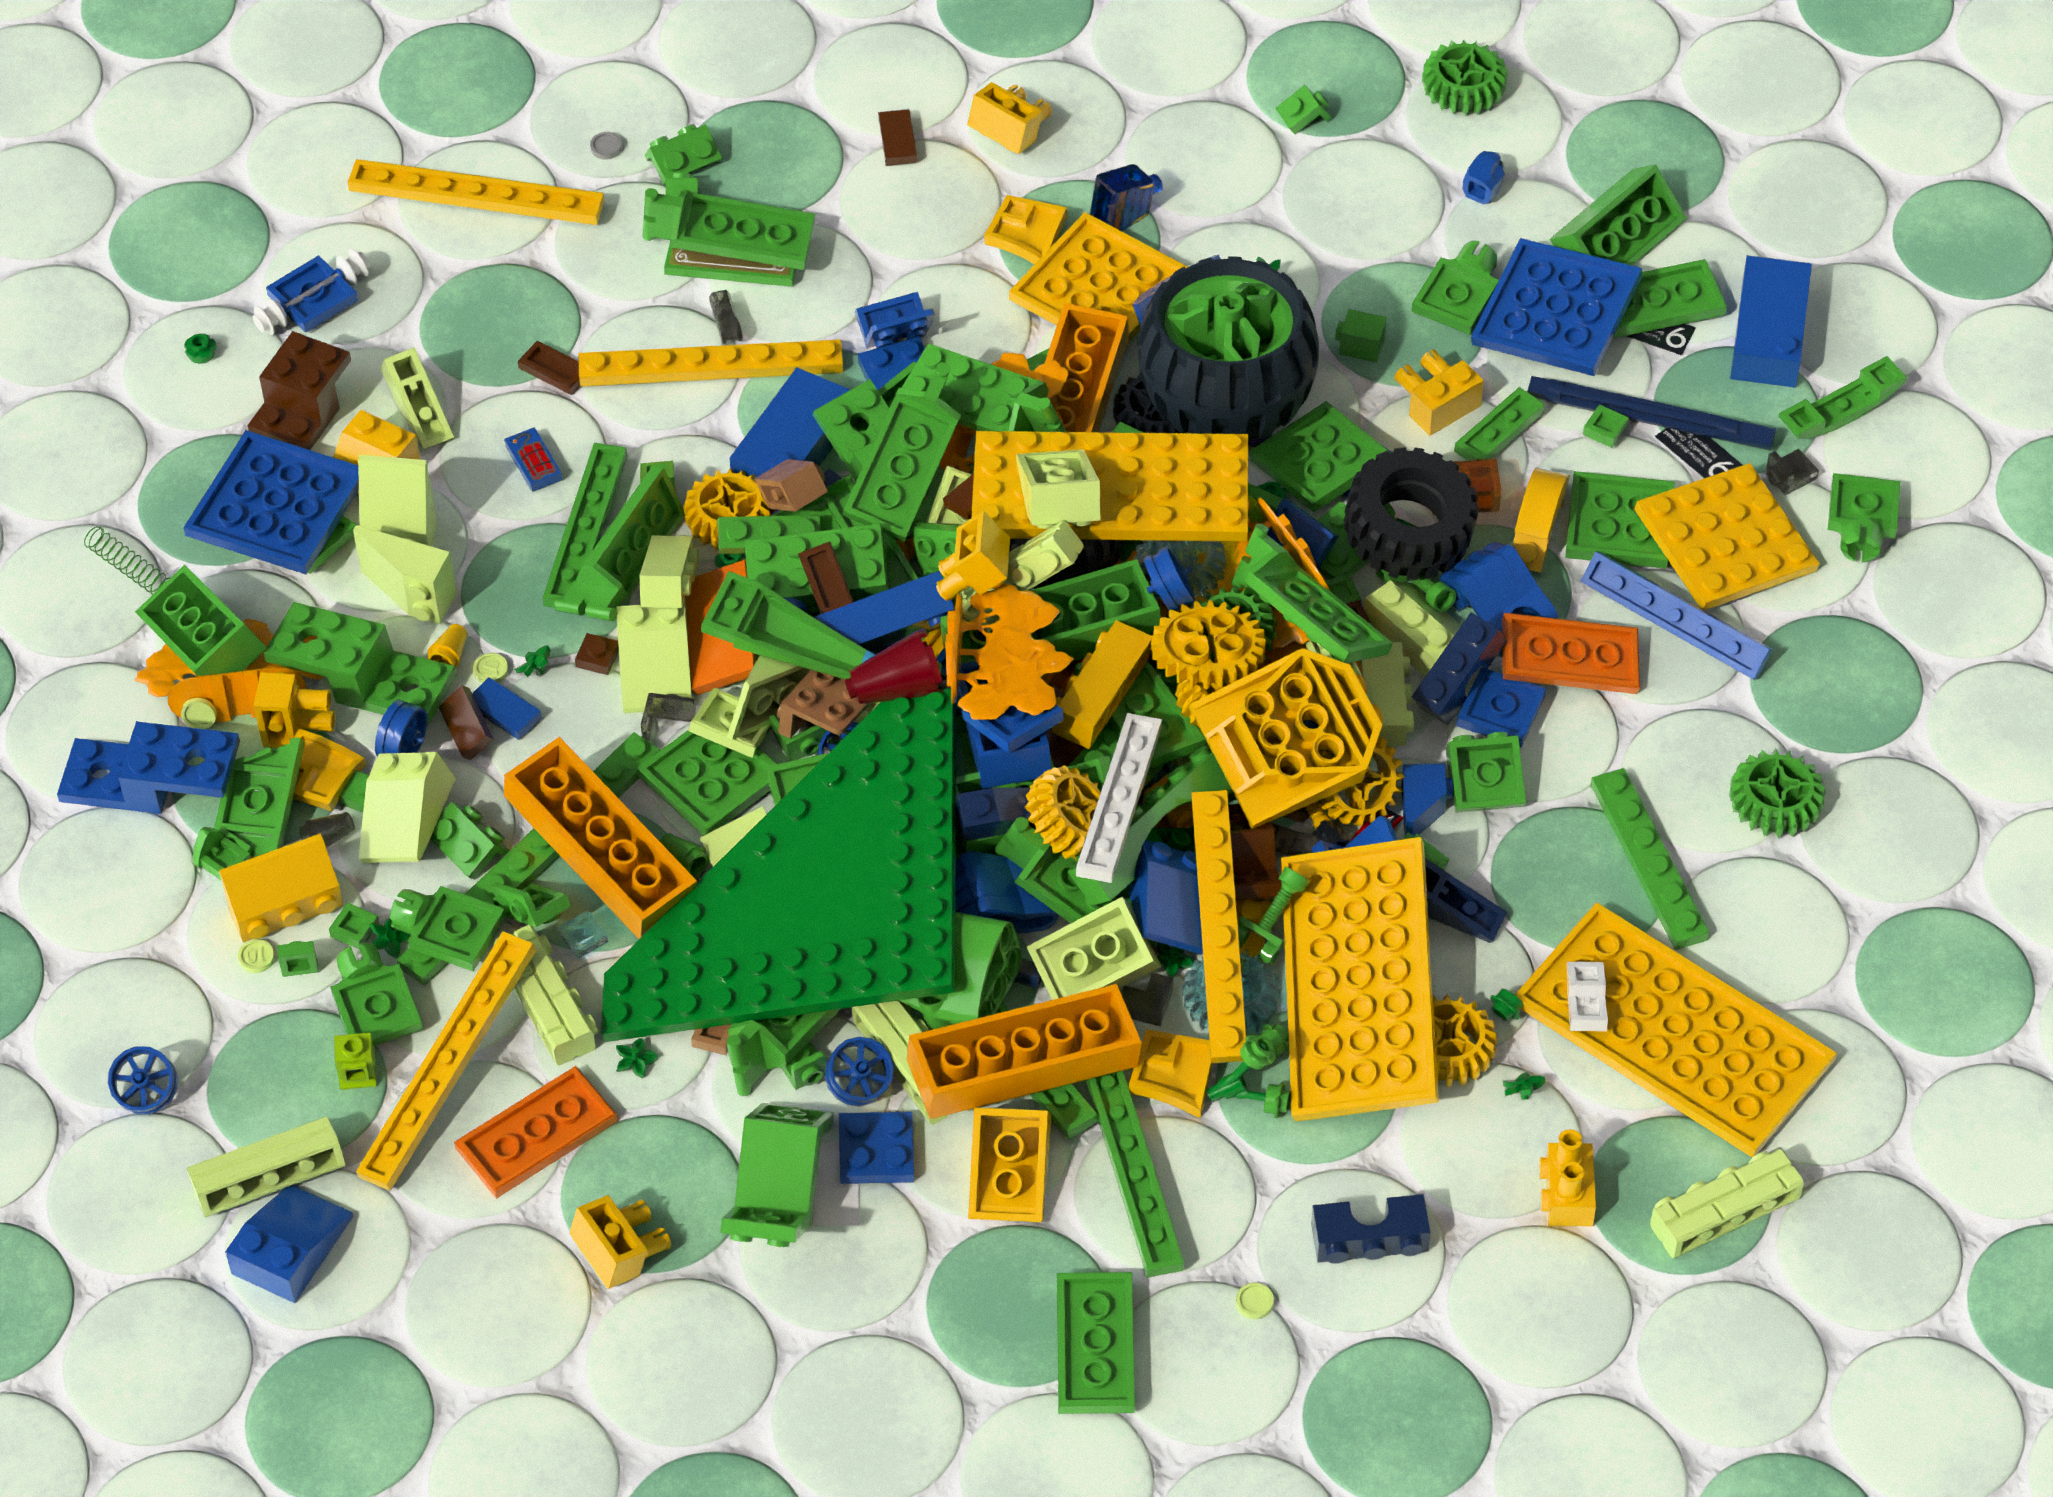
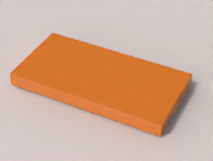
[685,560,758,695]
[1502,613,1640,694]
[454,1066,618,1199]

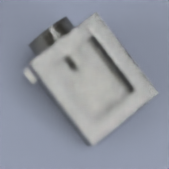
[1765,449,1819,496]

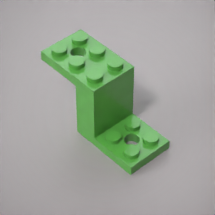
[720,1103,834,1247]

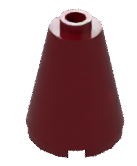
[844,628,945,704]

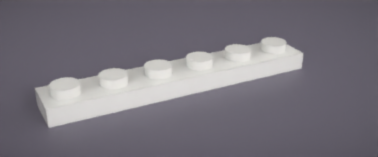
[1076,713,1162,883]

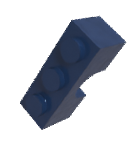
[1411,612,1507,726]
[1311,1194,1431,1264]

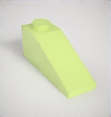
[381,347,454,451]

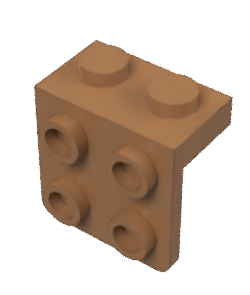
[777,670,870,739]

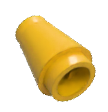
[427,624,468,668]

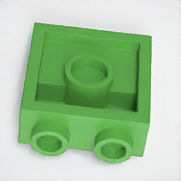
[1445,732,1527,813]

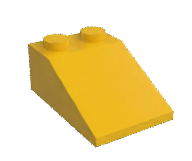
[968,1107,1052,1223]

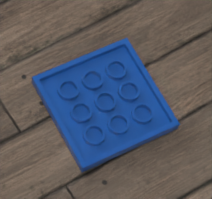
[1471,238,1643,376]
[183,430,359,575]

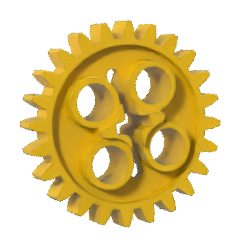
[1151,600,1266,689]

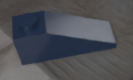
[956,788,1036,842]
[1425,858,1507,943]

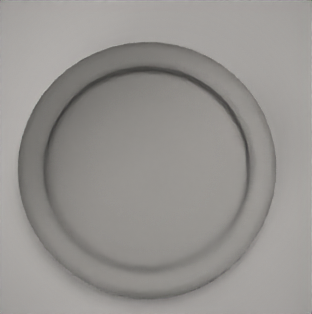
[590,132,622,159]

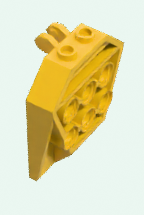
[1189,648,1383,829]

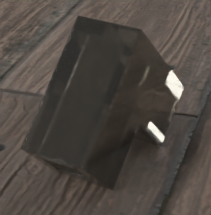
[1121,973,1174,1027]

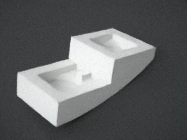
[1567,962,1608,1031]

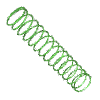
[84,526,170,595]

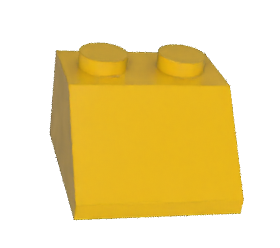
[333,410,420,494]

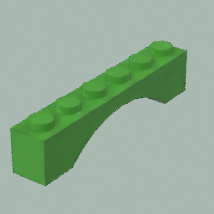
[1068,746,1233,906]

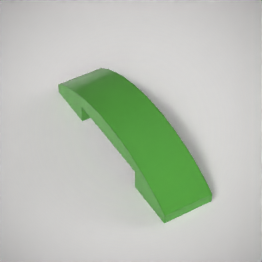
[1779,356,1907,439]

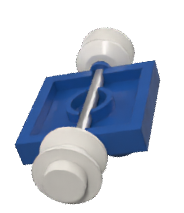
[253,249,370,335]

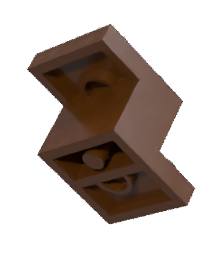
[247,331,351,450]
[1228,804,1282,902]

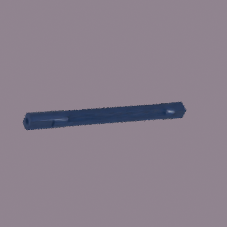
[1528,376,1776,451]

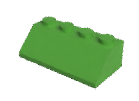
[1550,164,1687,266]
[135,565,267,676]

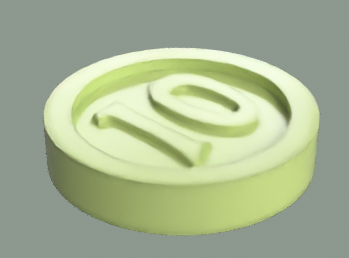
[473,653,508,683]
[181,698,217,729]
[238,939,275,973]
[1236,1283,1274,1319]

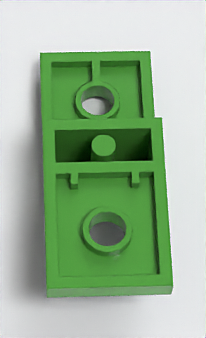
[813,379,944,540]
[263,602,457,726]

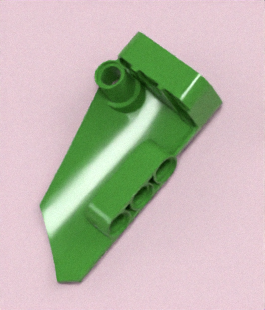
[899,912,1022,1029]

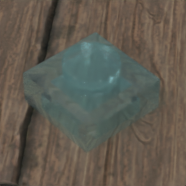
[558,910,608,959]

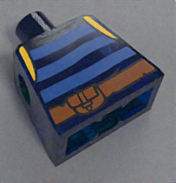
[1090,164,1163,231]

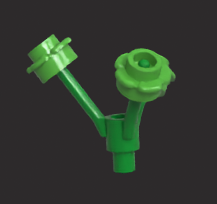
[1206,1024,1291,1118]

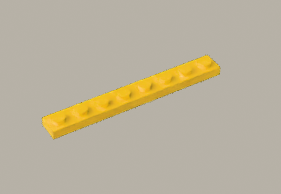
[347,159,605,225]
[578,339,843,386]
[1191,790,1246,1063]
[356,931,536,1191]

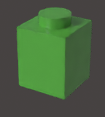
[1335,309,1387,362]

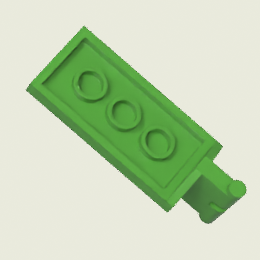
[642,188,815,270]
[902,343,1067,432]
[842,362,961,542]
[554,465,685,622]
[1231,524,1393,663]
[995,817,1157,948]
[726,1009,840,1096]

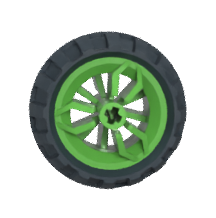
[1138,256,1319,440]

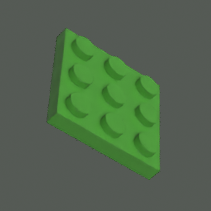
[1249,401,1390,513]
[1565,471,1675,569]
[637,730,776,836]

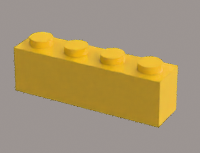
[1051,620,1151,749]

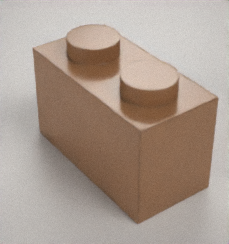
[754,459,828,512]

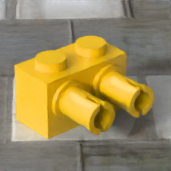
[967,82,1052,154]
[1394,349,1484,436]
[936,511,1010,601]
[254,672,335,748]
[1539,1129,1596,1227]
[569,1195,671,1289]

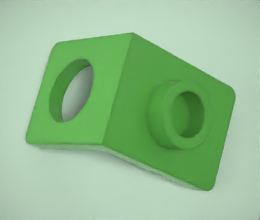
[769,715,832,761]

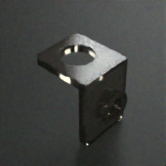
[641,693,696,742]

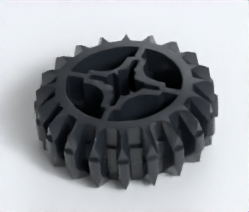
[1113,372,1181,433]

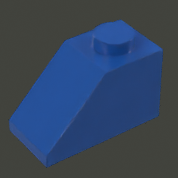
[1401,764,1453,837]

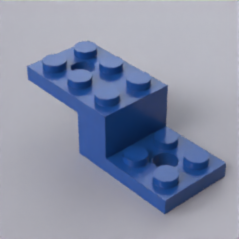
[57,721,240,814]

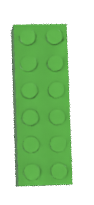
[940,559,1161,664]

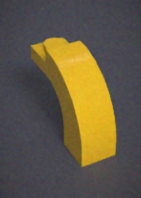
[1512,467,1570,573]

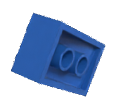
[1127,840,1203,955]
[225,1185,354,1303]

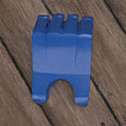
[1440,542,1558,657]
[955,851,1059,933]

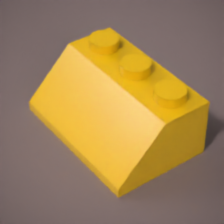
[219,833,344,942]

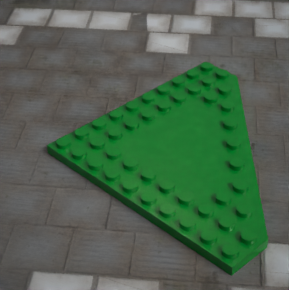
[601,688,956,1042]

